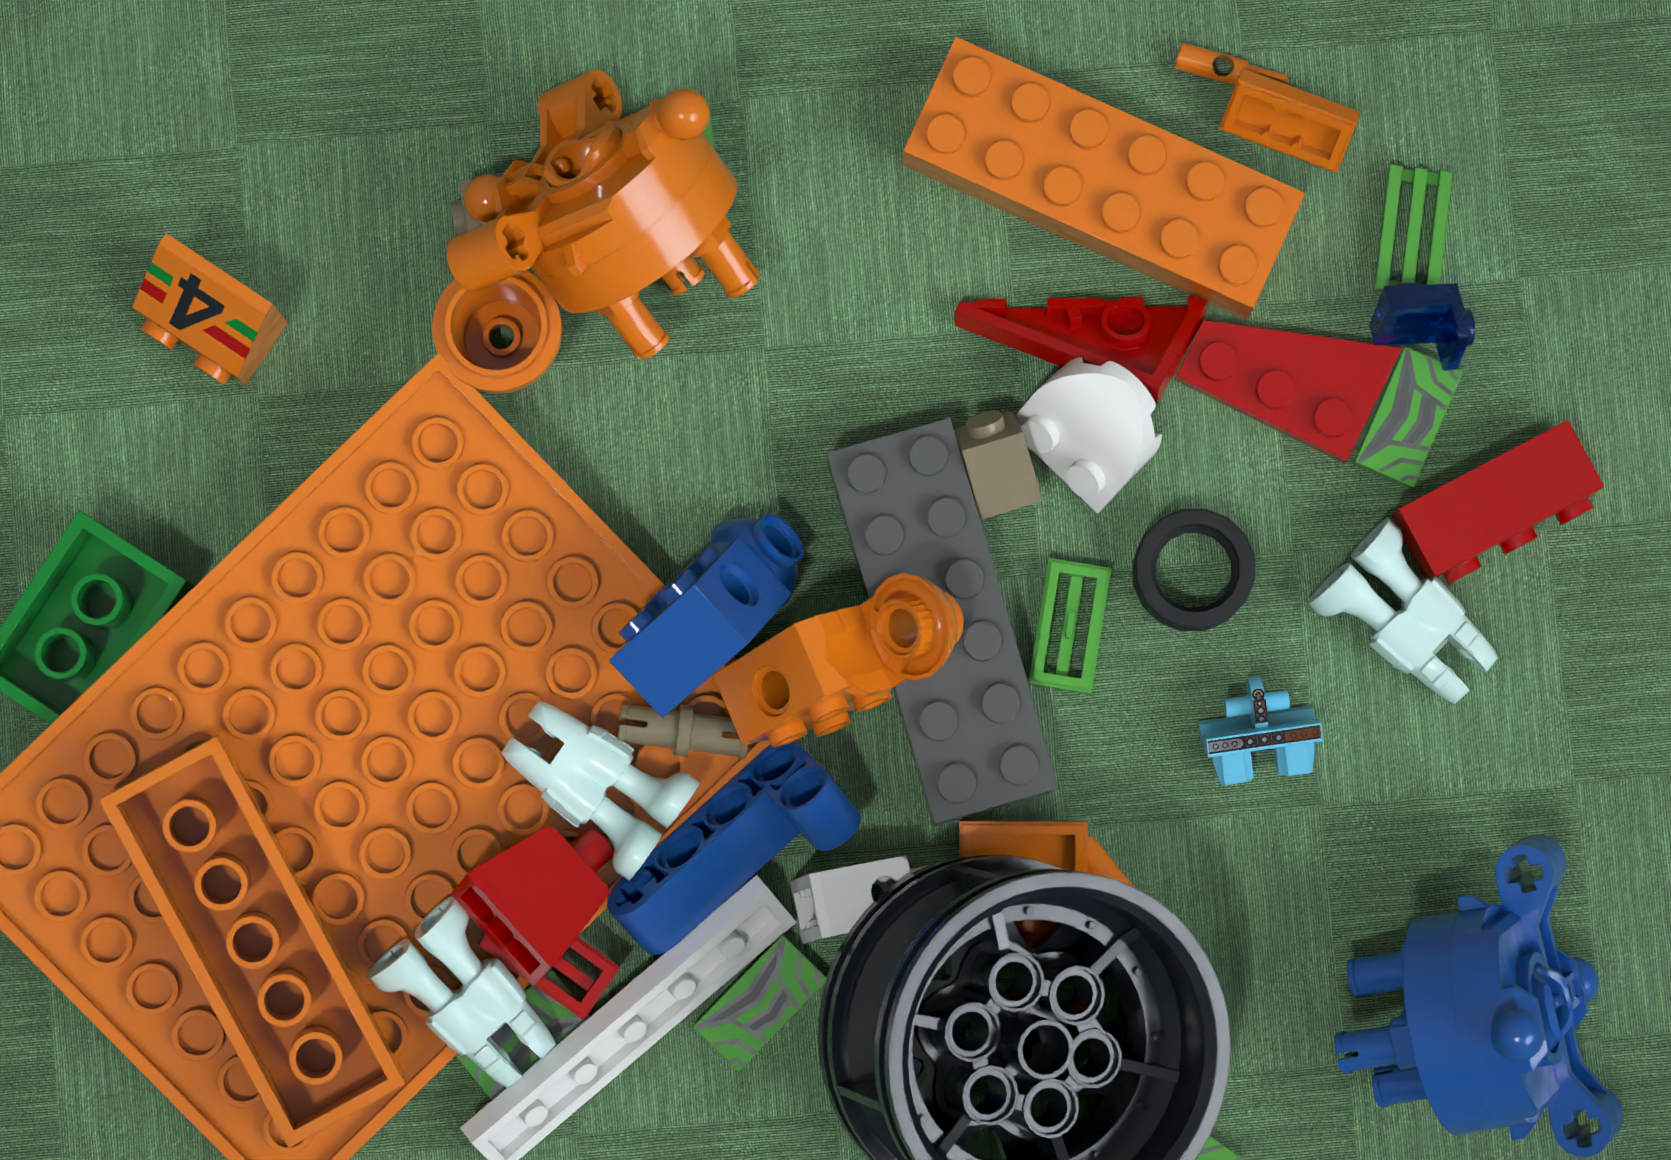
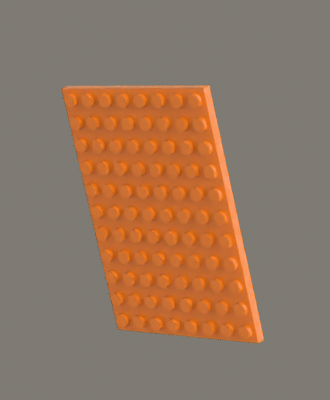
[0,352,771,1160]

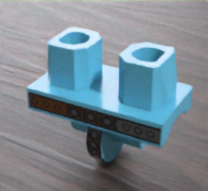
[1198,675,1323,785]

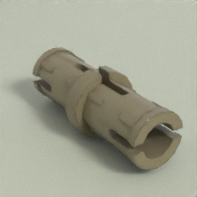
[617,702,748,759]

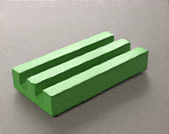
[1373,164,1453,300]
[1028,558,1112,695]

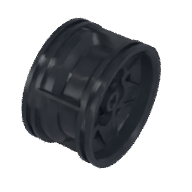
[818,854,1231,1160]

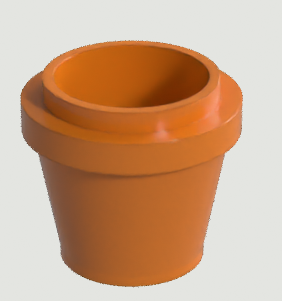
[432,271,562,394]

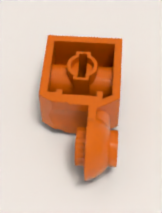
[713,573,964,748]

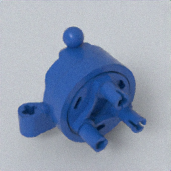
[1334,835,1624,1157]

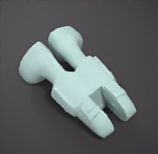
[1307,518,1498,704]
[501,700,700,880]
[367,896,556,1088]

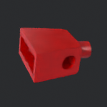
[450,826,613,986]

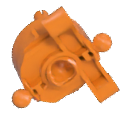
[447,69,761,360]

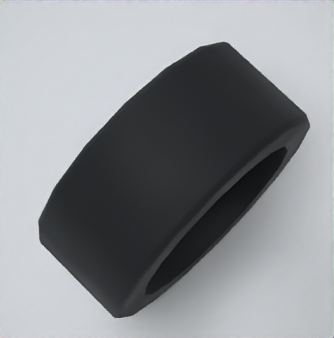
[1132,509,1255,631]

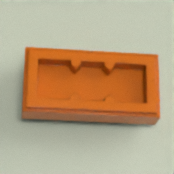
[1219,68,1361,173]

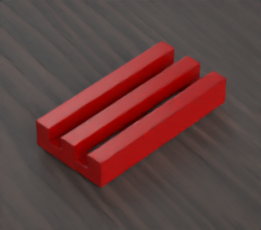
[478,934,621,1020]

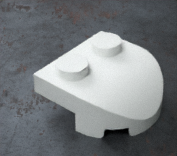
[1015,357,1162,514]

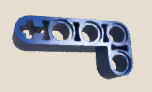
[607,741,861,955]

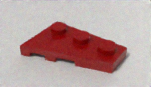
[1174,320,1402,463]

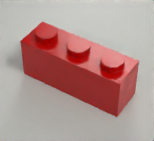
[1391,420,1604,585]

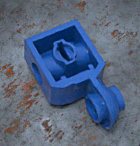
[609,514,804,718]

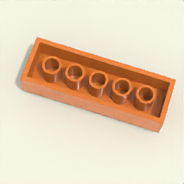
[902,37,1305,320]
[99,734,406,1148]

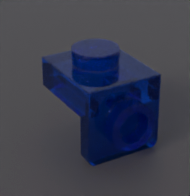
[1369,283,1475,371]

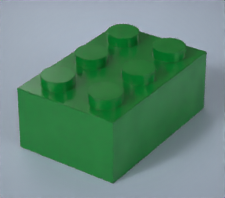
[0,510,196,725]

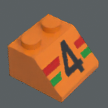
[132,233,288,386]

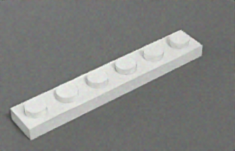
[460,875,796,1160]

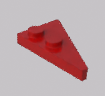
[955,296,1208,403]

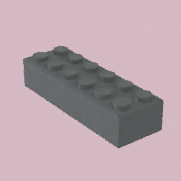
[827,418,1059,827]

